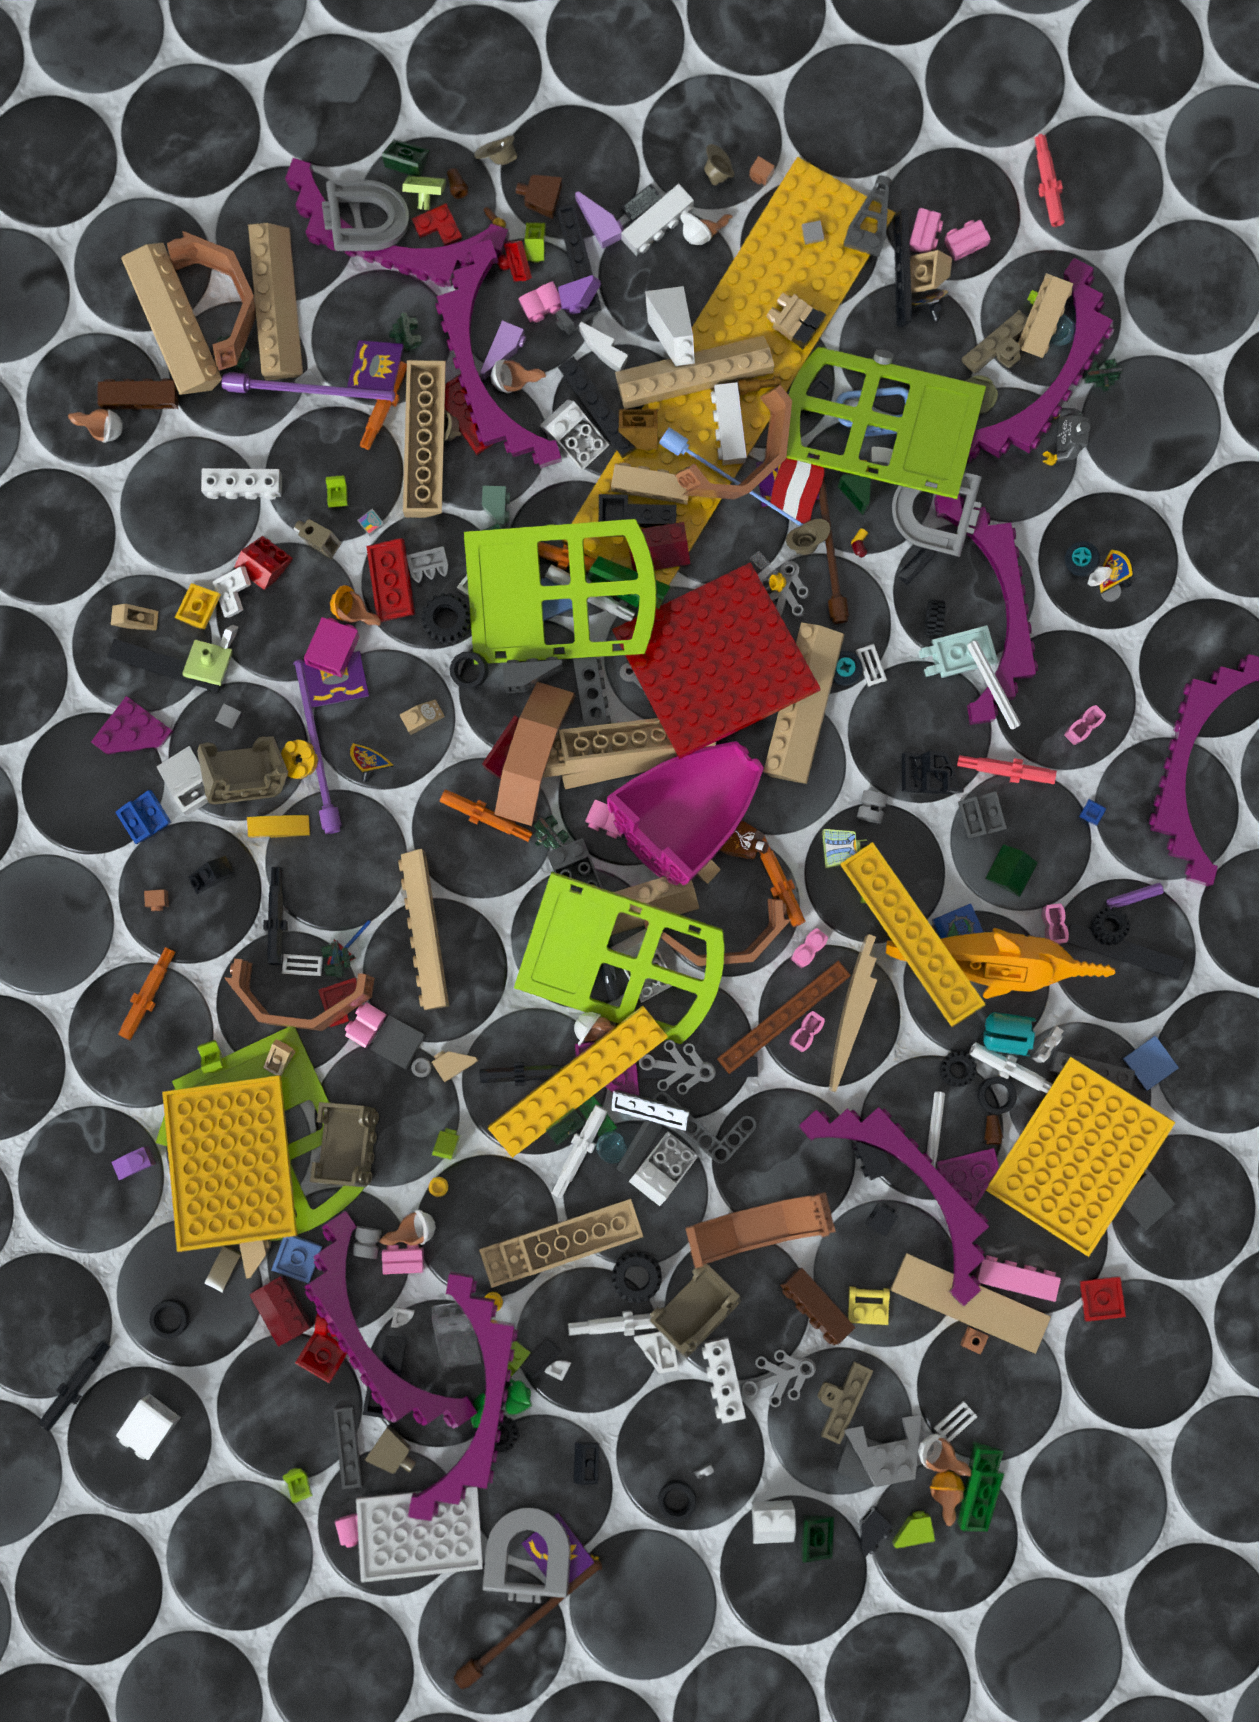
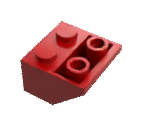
[234,536,293,590]

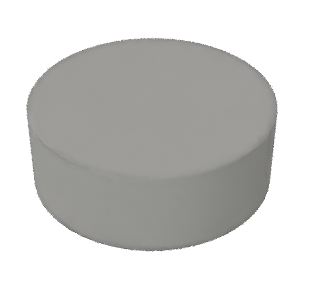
[874,349,894,365]
[1100,585,1121,602]
[411,1058,432,1077]

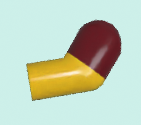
[851,528,868,558]

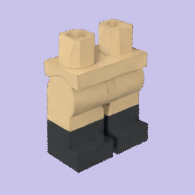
[766,293,826,350]

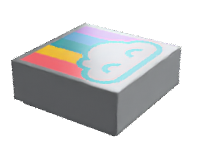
[357,509,385,536]

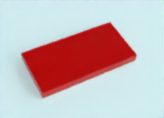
[445,374,493,455]
[366,538,415,622]

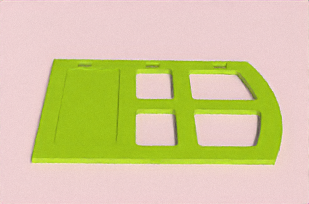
[786,347,986,499]
[464,519,657,664]
[514,872,725,1045]
[172,1027,365,1241]

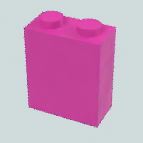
[304,617,360,678]

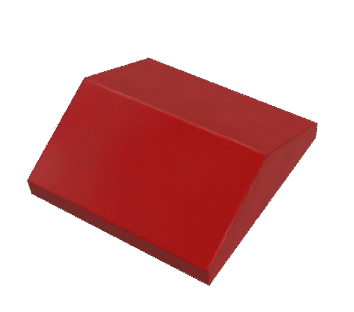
[295,1333,347,1383]

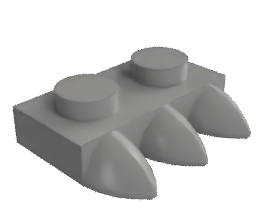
[407,546,449,583]

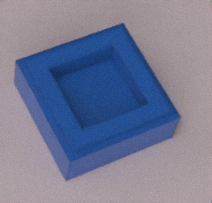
[1079,799,1106,826]

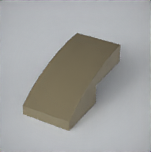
[205,1246,241,1292]

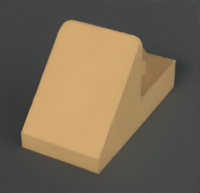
[263,1039,295,1076]

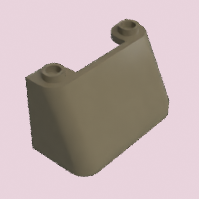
[197,736,288,804]
[649,1264,741,1358]

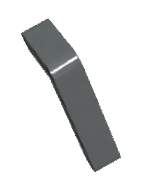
[653,1092,756,1163]

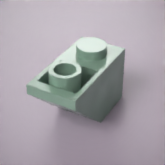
[482,486,510,529]

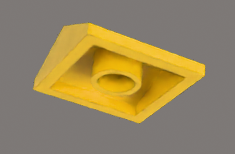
[175,583,221,629]

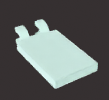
[919,626,998,678]

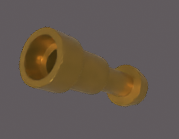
[737,375,781,395]

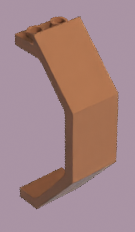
[167,231,256,371]
[675,385,792,499]
[494,682,576,826]
[645,898,791,966]
[224,959,374,1031]
[685,1192,836,1268]

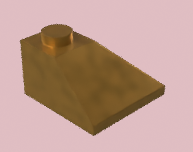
[619,409,658,451]

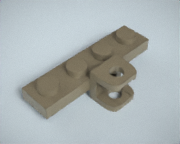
[962,310,1028,374]
[817,1361,873,1444]

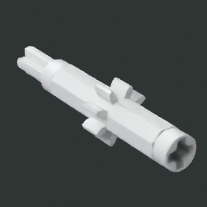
[545,564,635,621]
[969,1042,1053,1093]
[551,1105,608,1199]
[568,1310,656,1336]

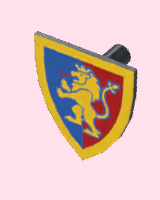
[912,290,948,321]
[1100,550,1134,594]
[350,743,394,782]

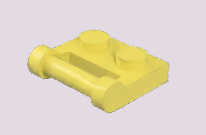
[848,1286,890,1325]

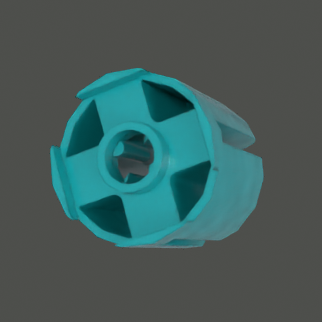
[983,1012,1036,1056]

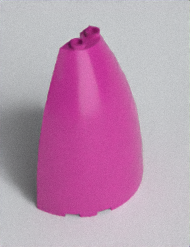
[607,741,764,885]

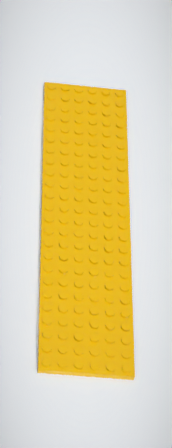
[562,156,895,585]

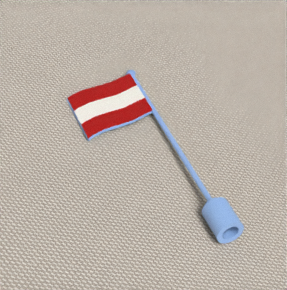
[659,427,824,526]

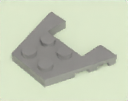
[844,1414,921,1487]

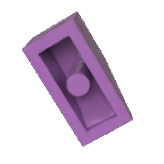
[558,275,601,314]
[112,1146,156,1180]

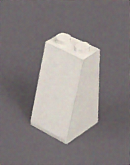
[645,286,695,366]

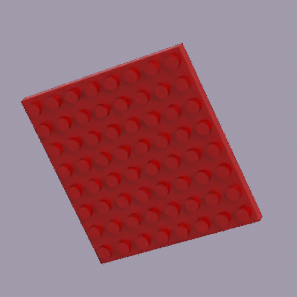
[612,562,821,759]

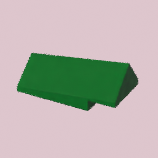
[587,556,670,609]
[957,1442,1004,1532]

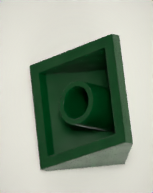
[382,139,430,176]
[838,475,871,515]
[985,844,1038,897]
[801,1515,834,1563]

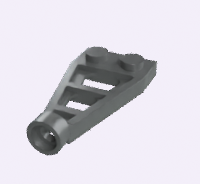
[843,175,892,257]

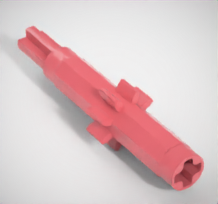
[1034,134,1065,227]
[957,755,1057,784]

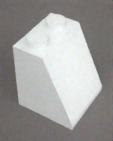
[116,1394,181,1460]
[751,1500,796,1544]

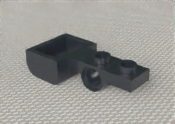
[598,494,676,537]
[362,1335,407,1422]

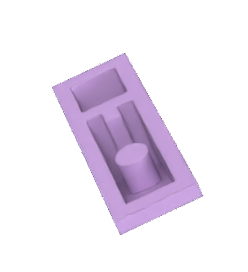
[575,191,624,249]
[480,321,526,380]

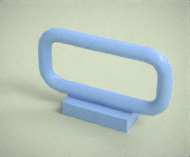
[836,387,909,437]

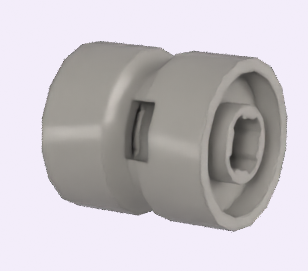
[857,790,888,824]
[352,1226,382,1259]

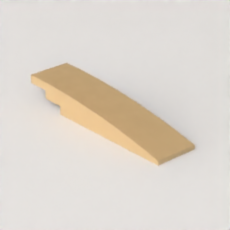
[543,718,675,778]
[829,934,877,1092]
[479,1199,643,1288]
[890,1253,1051,1354]

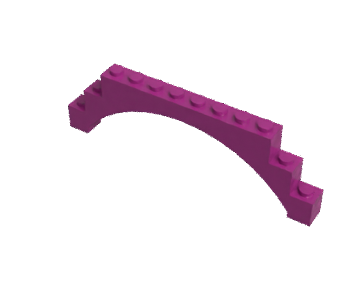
[285,158,509,287]
[435,239,562,469]
[967,258,1114,463]
[934,494,1038,725]
[1149,654,1259,886]
[799,1107,989,1307]
[305,1211,477,1429]
[408,1272,518,1521]

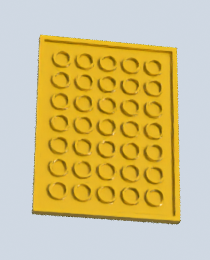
[986,1057,1176,1257]
[162,1075,297,1252]

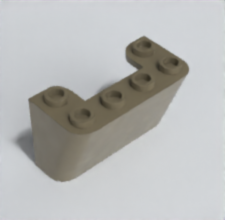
[310,1102,379,1187]

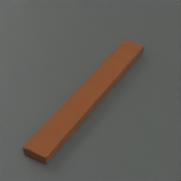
[717,960,851,1074]

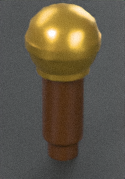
[483,207,506,228]

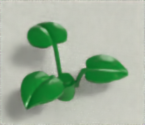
[471,1378,532,1428]

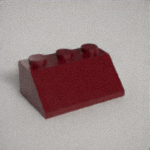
[627,522,690,572]
[482,715,519,780]
[249,1275,313,1347]

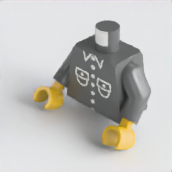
[1043,408,1091,466]

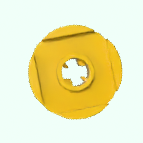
[281,740,318,779]

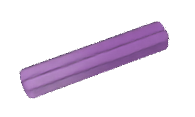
[1106,883,1164,910]

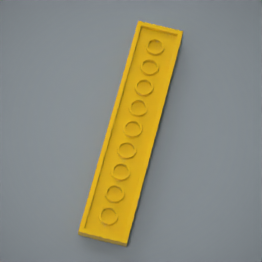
[840,842,985,1027]
[488,1006,668,1158]

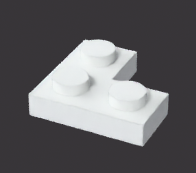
[213,567,251,618]

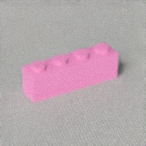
[975,1255,1061,1302]

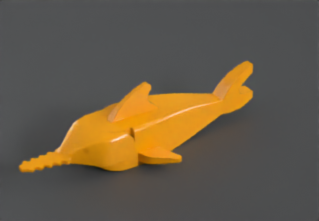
[886,928,1115,999]

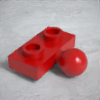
[498,240,532,282]

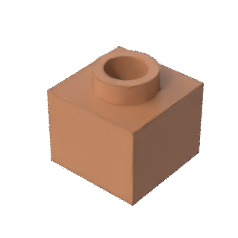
[750,156,775,186]
[144,890,169,911]
[960,1326,989,1355]

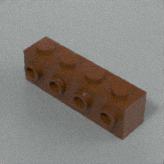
[97,378,179,410]
[780,1268,856,1345]

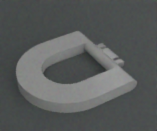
[322,180,409,251]
[892,472,982,557]
[483,1508,571,1603]

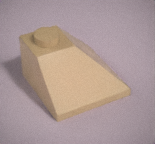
[910,250,952,294]

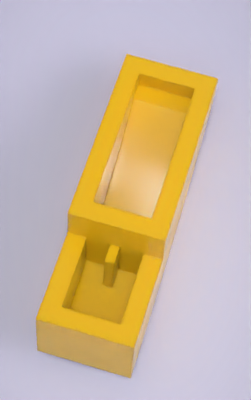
[247,815,310,838]

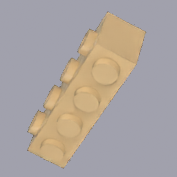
[1018,273,1073,358]
[611,463,689,504]

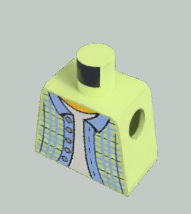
[822,829,868,868]

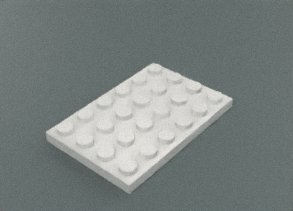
[356,1486,483,1582]

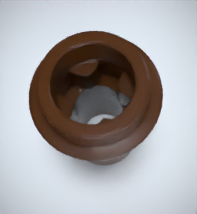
[447,168,468,199]
[984,1115,1004,1145]

